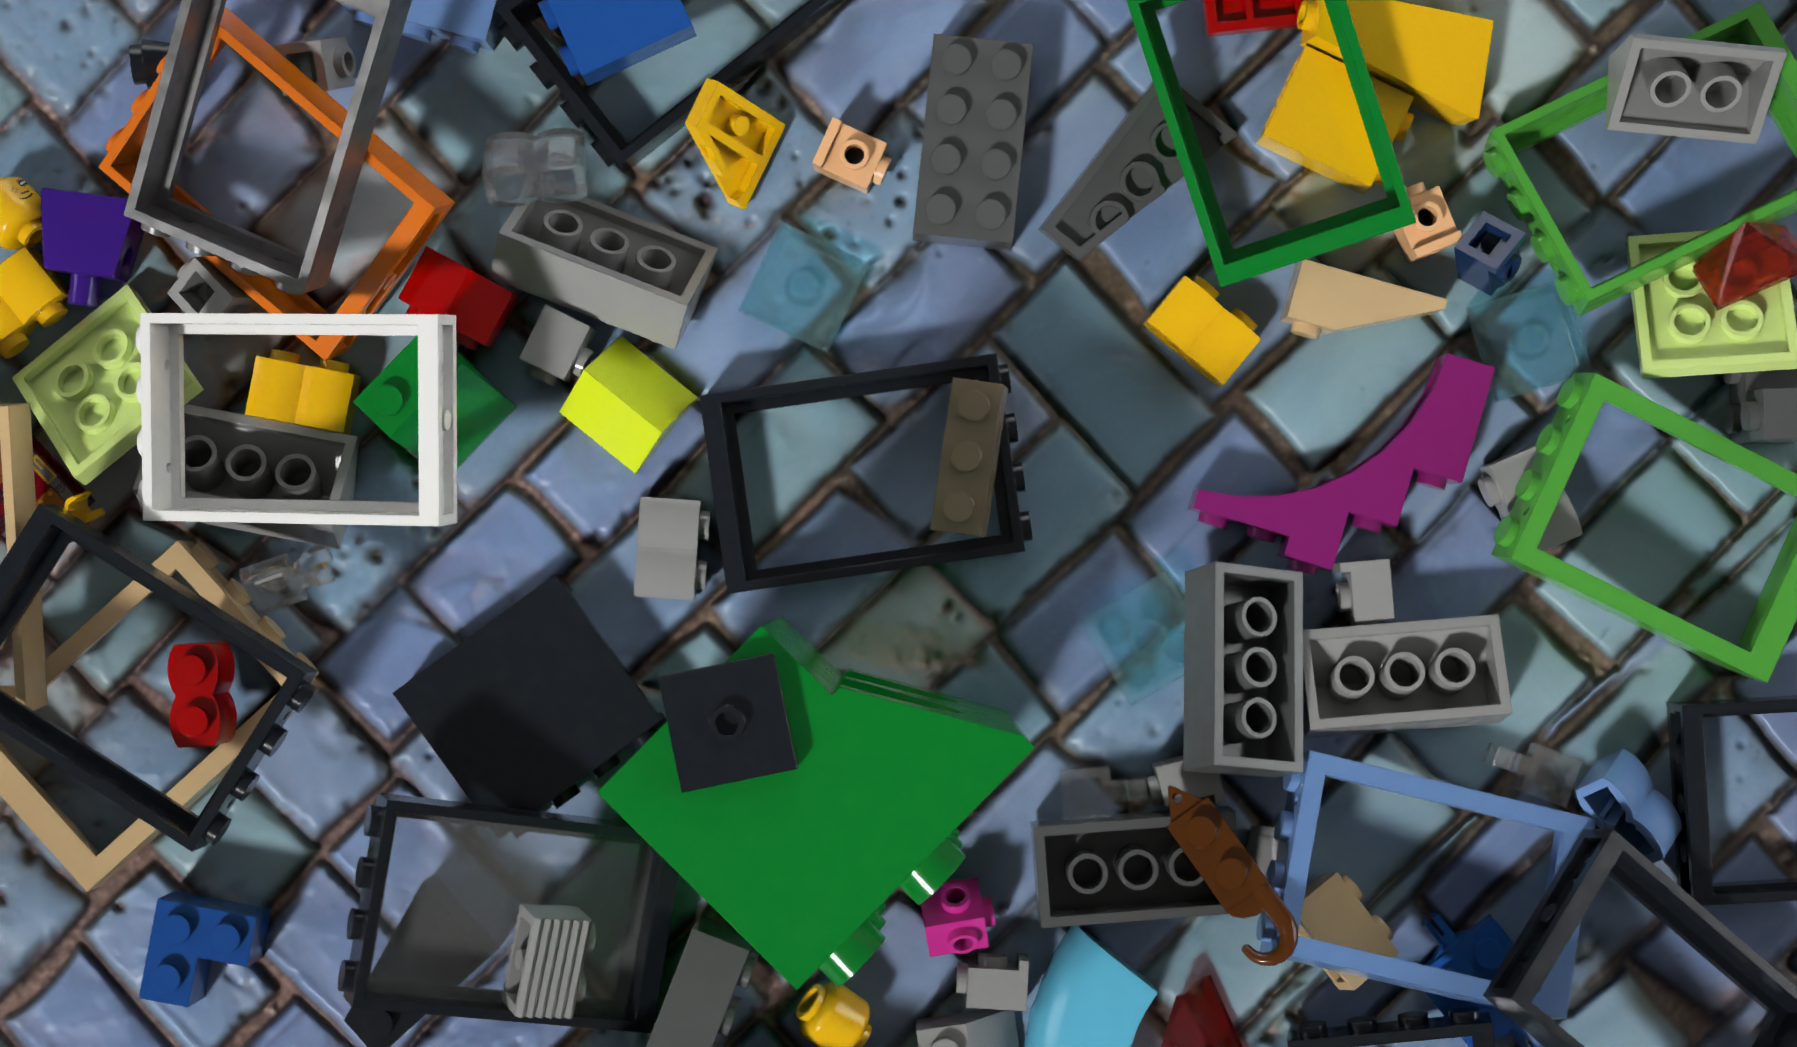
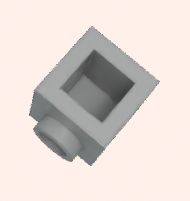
[274,36,356,96]
[519,304,596,387]

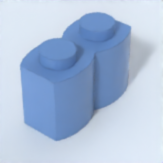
[1576,748,1683,863]

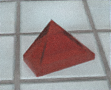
[1692,222,1797,311]
[1161,975,1243,1047]

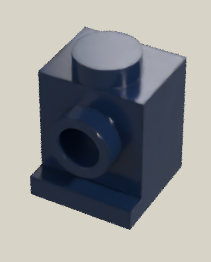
[1454,211,1526,296]

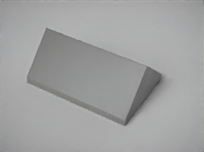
[1605,33,1787,144]

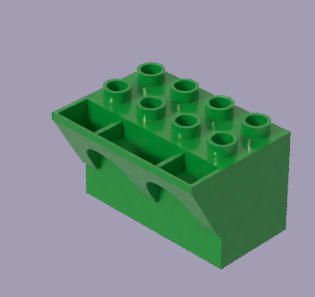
[597,617,1035,990]

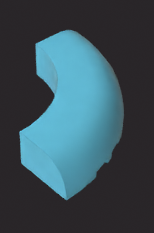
[1024,926,1158,1047]

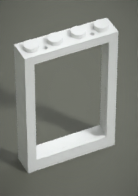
[136,313,457,527]

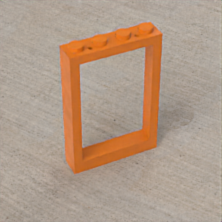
[98,7,455,361]

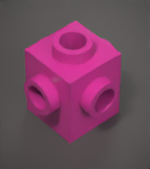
[921,877,996,957]

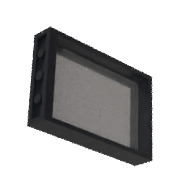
[338,792,679,1033]

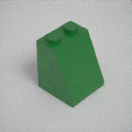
[353,336,517,469]

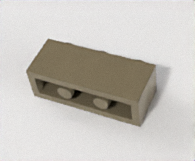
[930,377,1008,538]

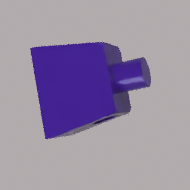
[41,188,145,308]

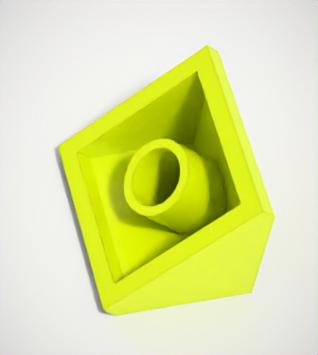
[559,336,698,474]

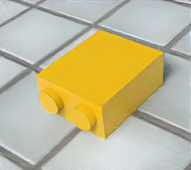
[1256,45,1414,194]

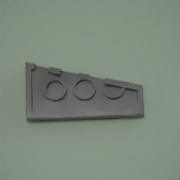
[1038,81,1238,260]

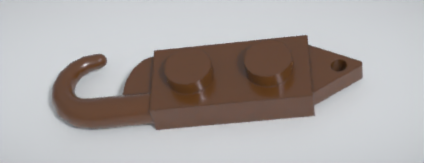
[1166,785,1298,966]

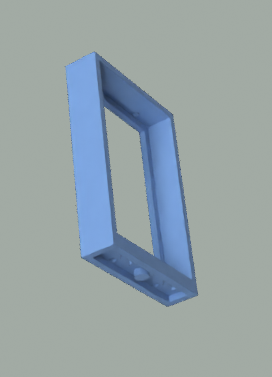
[1256,750,1596,1020]

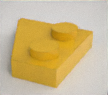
[685,78,786,210]

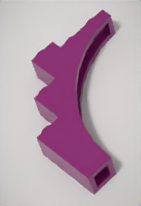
[1188,353,1496,577]

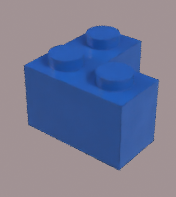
[139,891,272,1007]

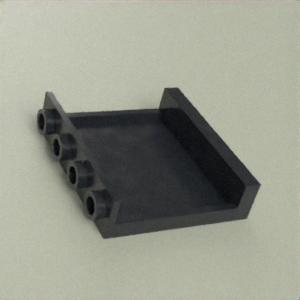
[393,574,666,839]

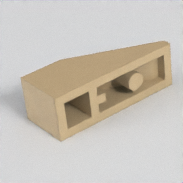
[1280,259,1448,339]

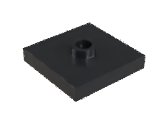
[658,652,798,793]

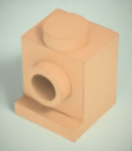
[812,117,892,194]
[1394,182,1463,264]

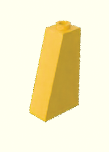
[1297,0,1494,126]

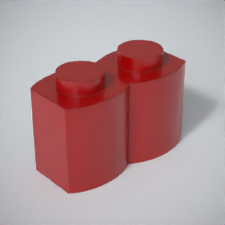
[398,246,520,351]
[167,641,237,748]

